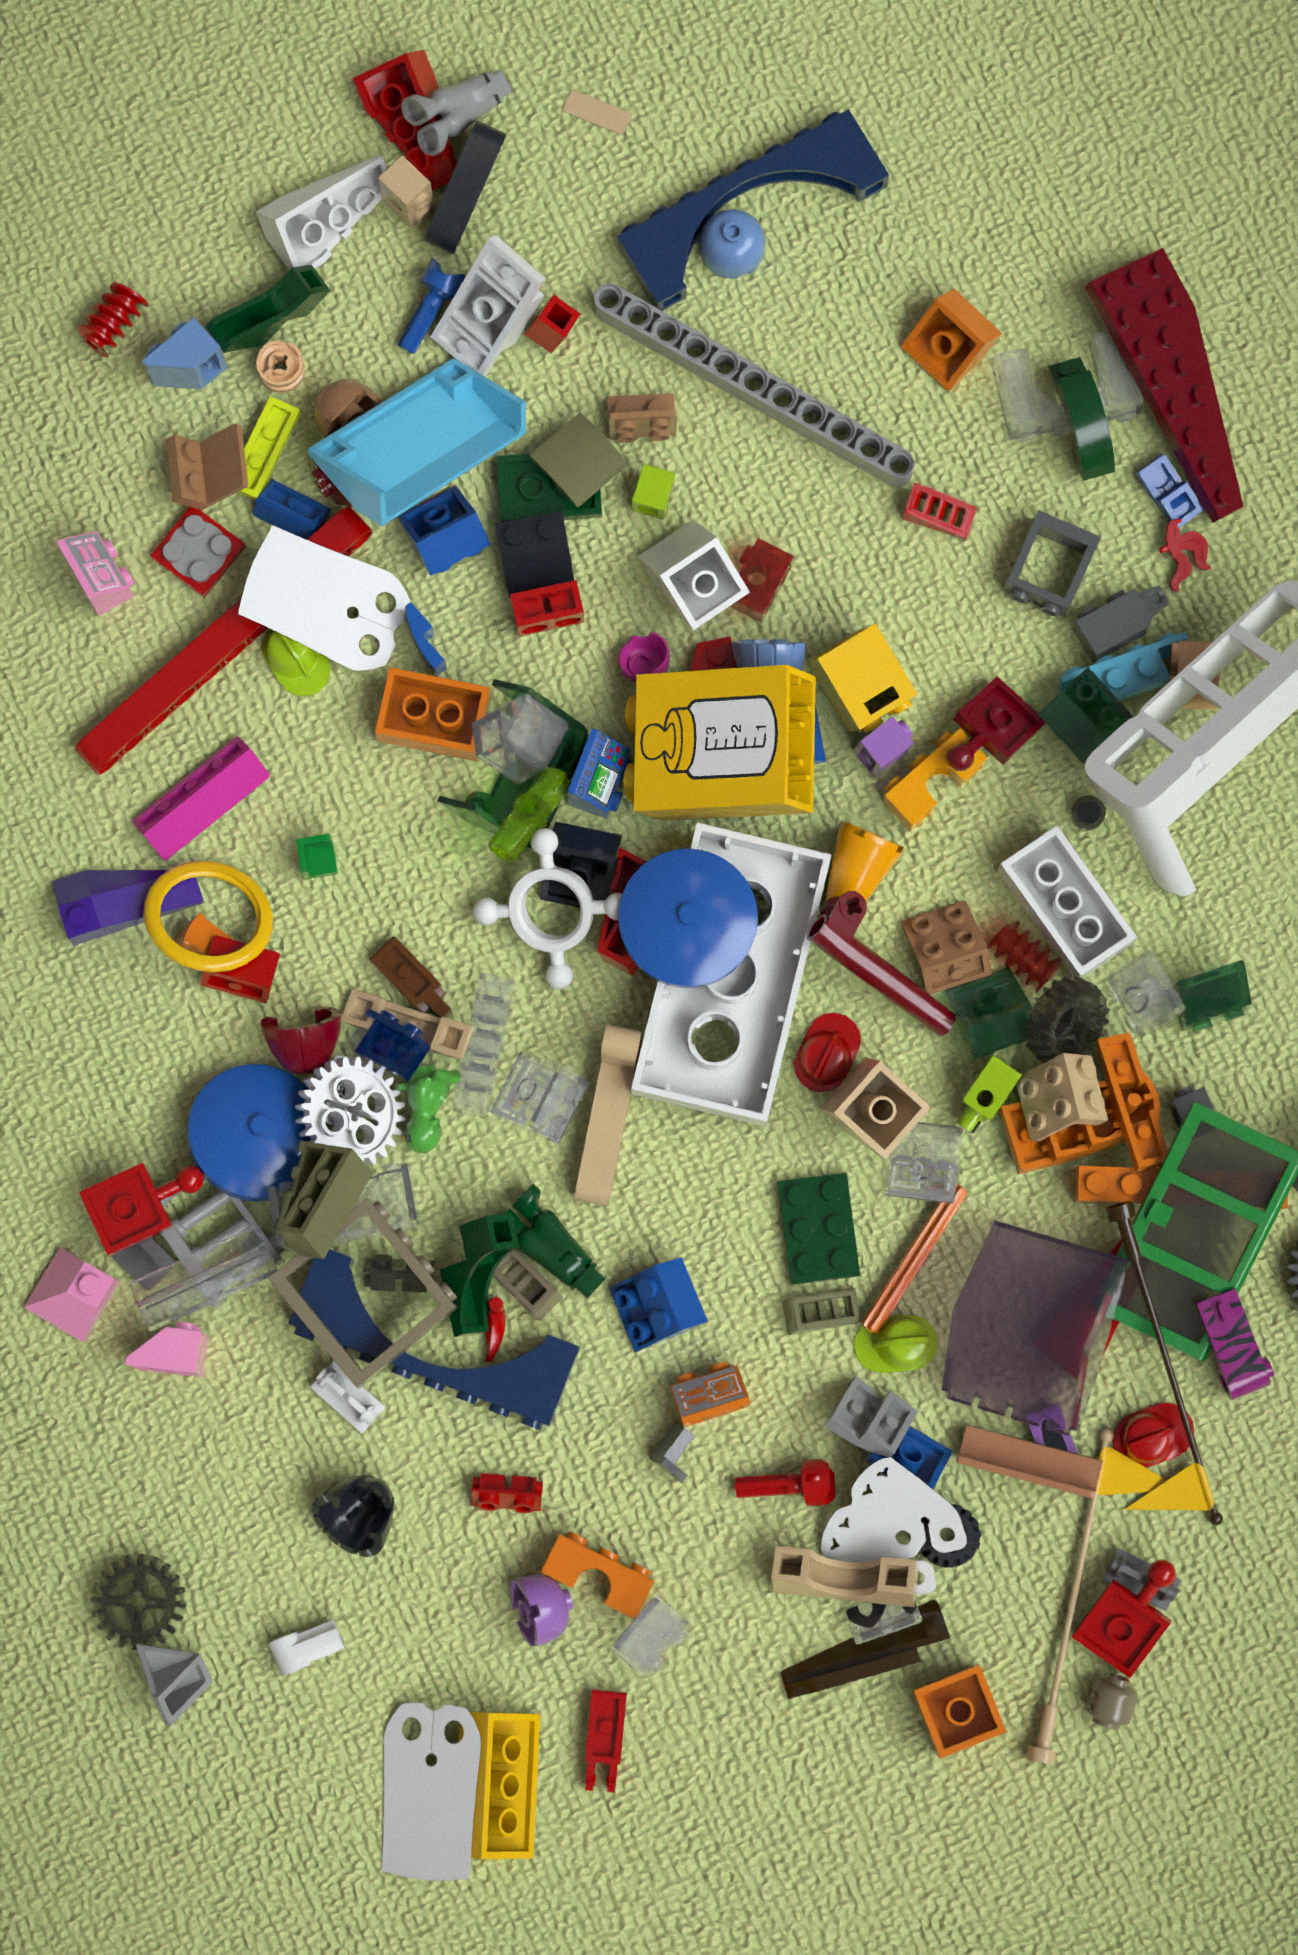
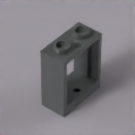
[1004,510,1101,617]

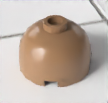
[313,378,382,438]

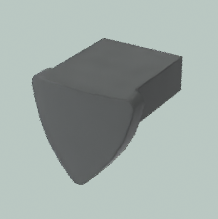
[649,1422,695,1484]

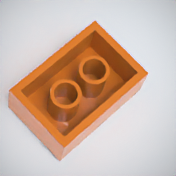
[375,667,491,761]

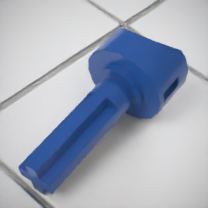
[397,257,466,354]

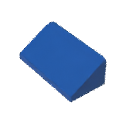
[253,479,331,540]

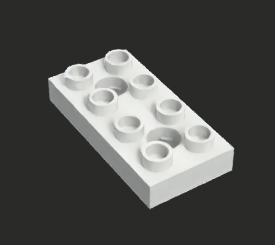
[631,823,831,1127]

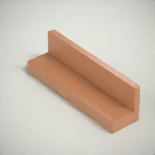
[956,1424,1103,1498]

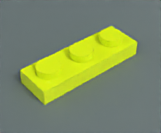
[237,396,301,501]

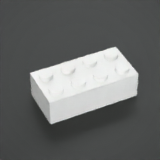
[997,826,1137,982]

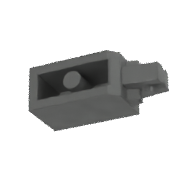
[1073,585,1169,663]

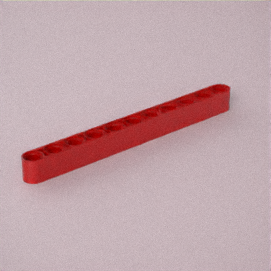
[75,506,373,775]

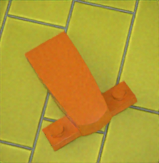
[998,1032,1168,1175]

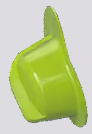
[262,629,330,696]
[854,1315,938,1373]

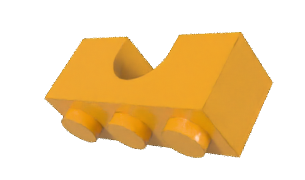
[883,728,988,832]

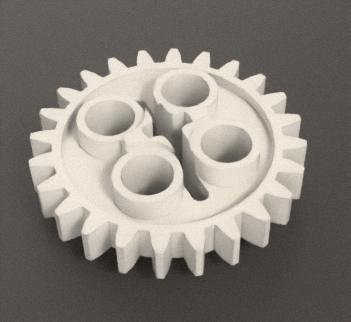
[295,1057,405,1165]

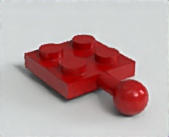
[79,1162,204,1257]
[1072,1559,1176,1678]

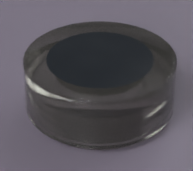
[1071,795,1106,831]

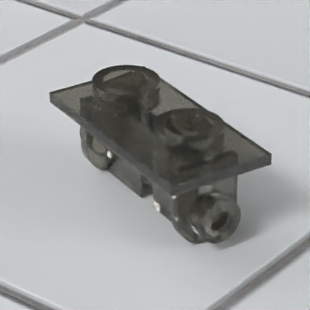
[363,1254,435,1293]

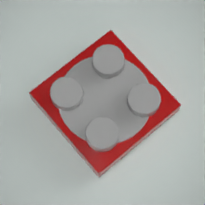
[150,507,246,599]

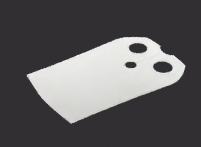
[238,526,410,671]
[382,1703,481,1881]

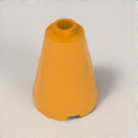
[824,820,905,903]

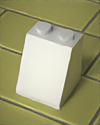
[638,519,750,631]

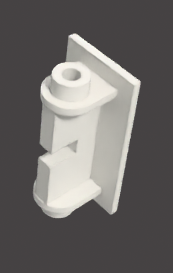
[311,1361,386,1434]

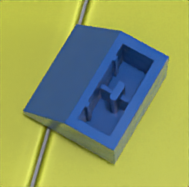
[609,1257,708,1352]

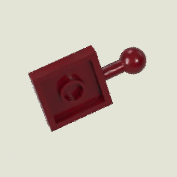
[947,676,1047,771]

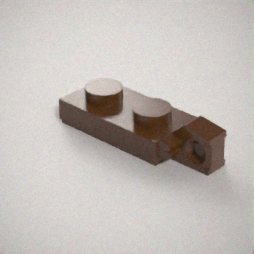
[369,936,453,1018]

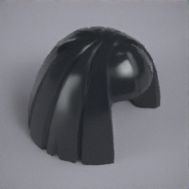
[311,1475,394,1557]

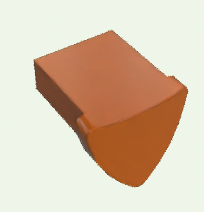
[173,913,233,956]

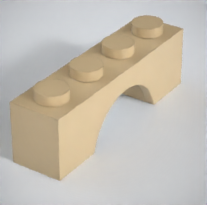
[771,1546,918,1607]

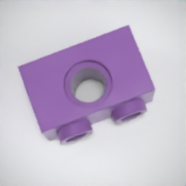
[853,716,914,777]

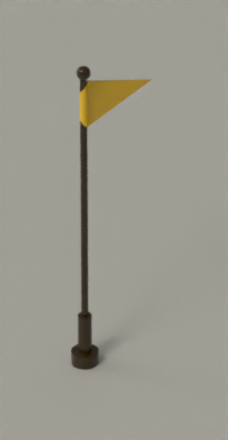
[1105,1200,1223,1526]

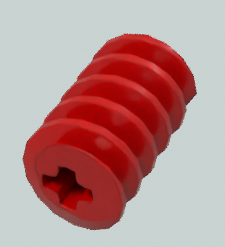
[77,282,149,358]

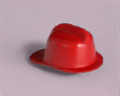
[794,1013,861,1092]
[1112,1403,1195,1468]

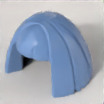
[732,639,805,671]

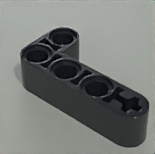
[423,120,507,255]

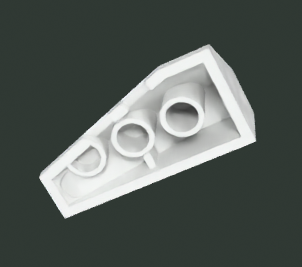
[256,155,387,270]

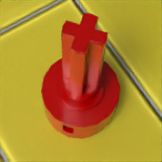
[734,1458,836,1507]

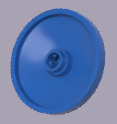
[618,849,758,988]
[186,1064,311,1202]

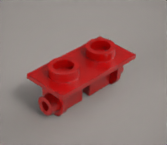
[471,1473,543,1514]

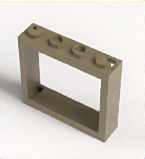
[268,1198,457,1389]

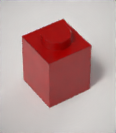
[524,294,581,354]

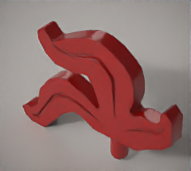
[1159,518,1211,592]

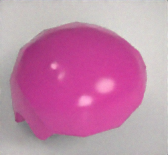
[618,632,670,684]

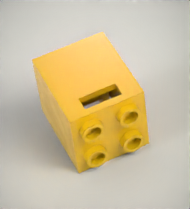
[807,623,918,734]

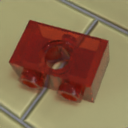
[730,538,794,623]

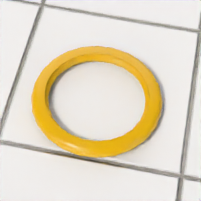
[143,861,273,973]

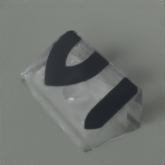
[845,1600,922,1644]

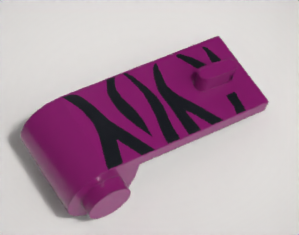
[1196,1288,1274,1400]

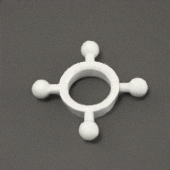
[473,828,622,989]

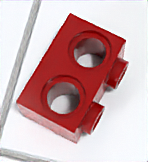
[510,580,585,637]

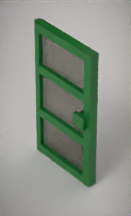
[1091,1100,1298,1362]

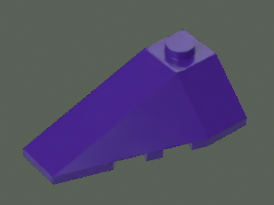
[53,870,204,946]

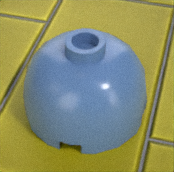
[699,209,766,279]

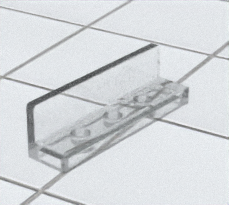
[130,1225,277,1332]

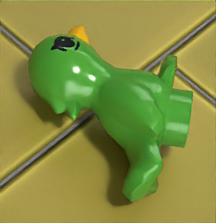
[396,1065,461,1153]

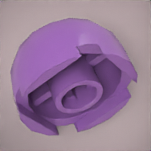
[510,1574,573,1647]

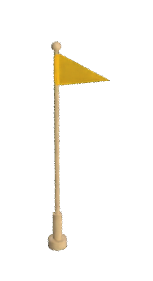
[1026,1429,1167,1766]

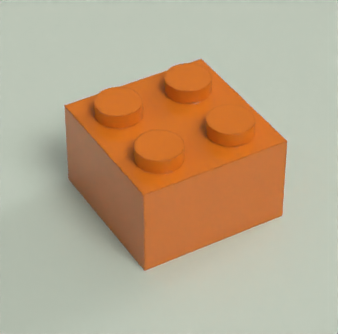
[911,1664,1007,1759]

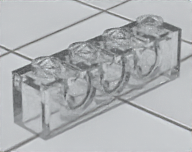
[453,972,515,1119]

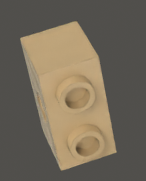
[378,155,434,228]

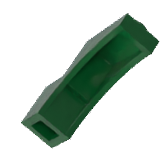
[440,1213,519,1337]

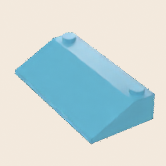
[308,358,526,527]

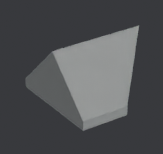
[136,1644,213,1726]

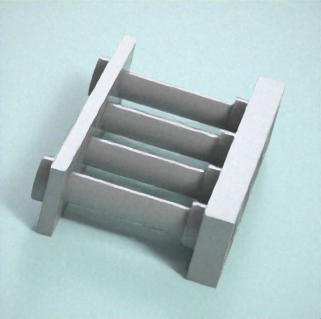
[161,1166,285,1309]

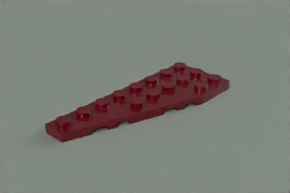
[1084,248,1244,523]

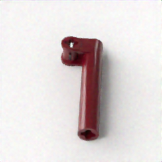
[807,891,956,1037]

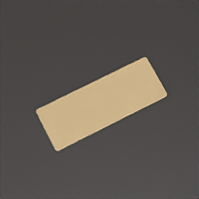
[563,90,632,135]

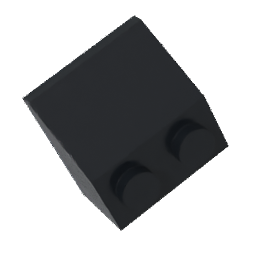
[495,511,574,599]
[540,821,622,908]

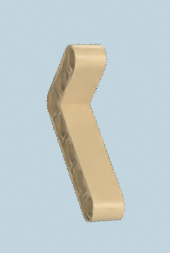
[574,1025,641,1206]

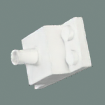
[431,235,546,377]

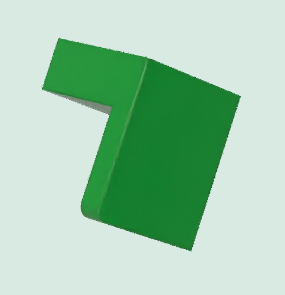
[296,834,338,880]

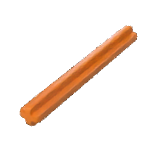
[862,1183,967,1334]

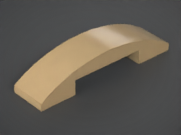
[341,989,474,1060]

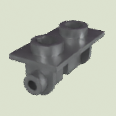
[1103,1548,1181,1611]

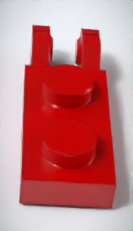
[585,1689,627,1793]

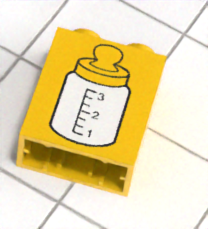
[623,665,816,820]

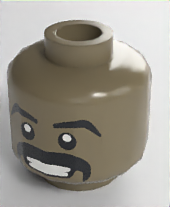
[1087,1674,1138,1730]

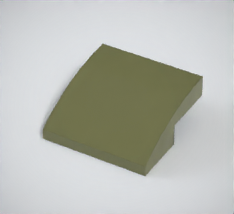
[530,412,628,508]

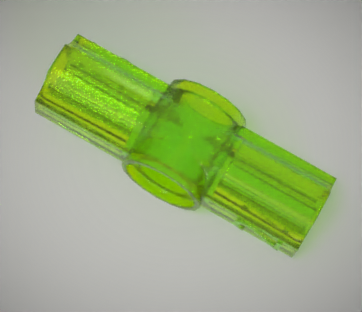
[488,767,571,863]

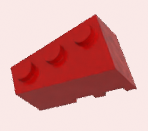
[597,847,647,977]

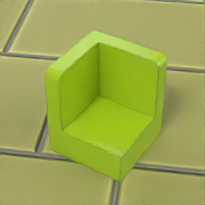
[632,464,675,520]

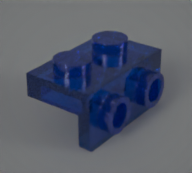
[355,1008,431,1081]

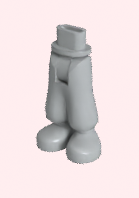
[401,70,511,156]

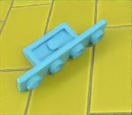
[1058,632,1189,706]

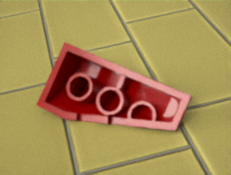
[353,50,457,191]

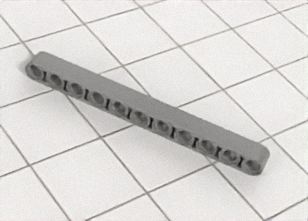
[594,283,915,487]

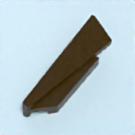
[781,1600,950,1699]

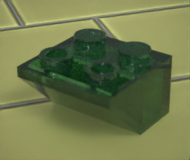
[1038,667,1134,764]

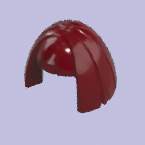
[260,1006,341,1075]

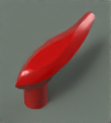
[484,1296,506,1362]

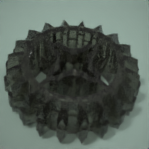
[1023,976,1110,1063]
[91,1554,187,1650]

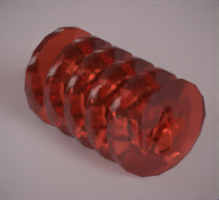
[987,920,1062,994]

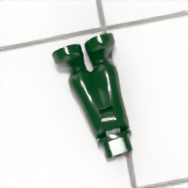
[504,1183,606,1298]

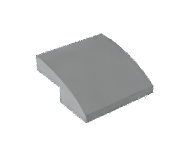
[824,1376,918,1457]

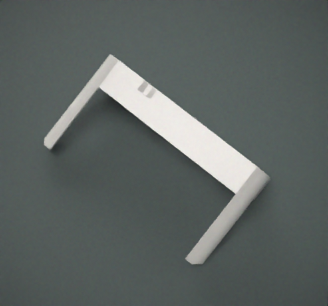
[1085,580,1298,896]

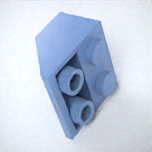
[142,317,227,389]

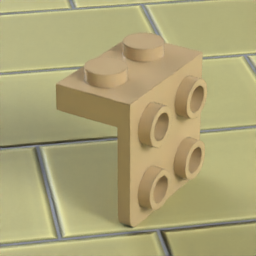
[1016,1053,1108,1141]

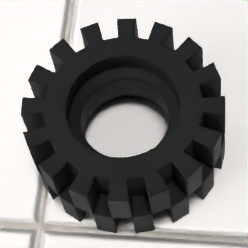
[920,1504,981,1568]

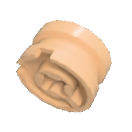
[256,340,305,393]

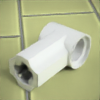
[268,1620,345,1677]

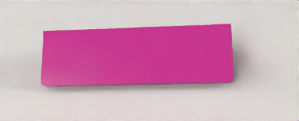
[132,735,270,861]

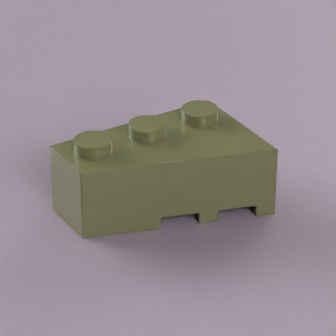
[276,1141,373,1259]

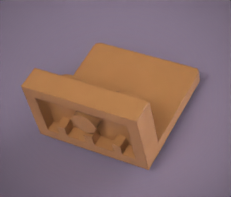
[607,393,677,443]
[166,424,248,510]
[902,901,992,995]

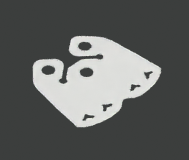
[821,1457,967,1594]

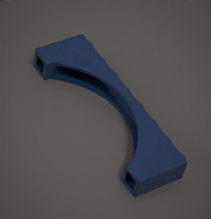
[618,109,889,311]
[288,1249,580,1430]

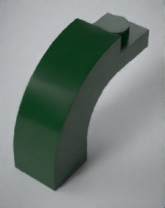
[1048,357,1116,481]

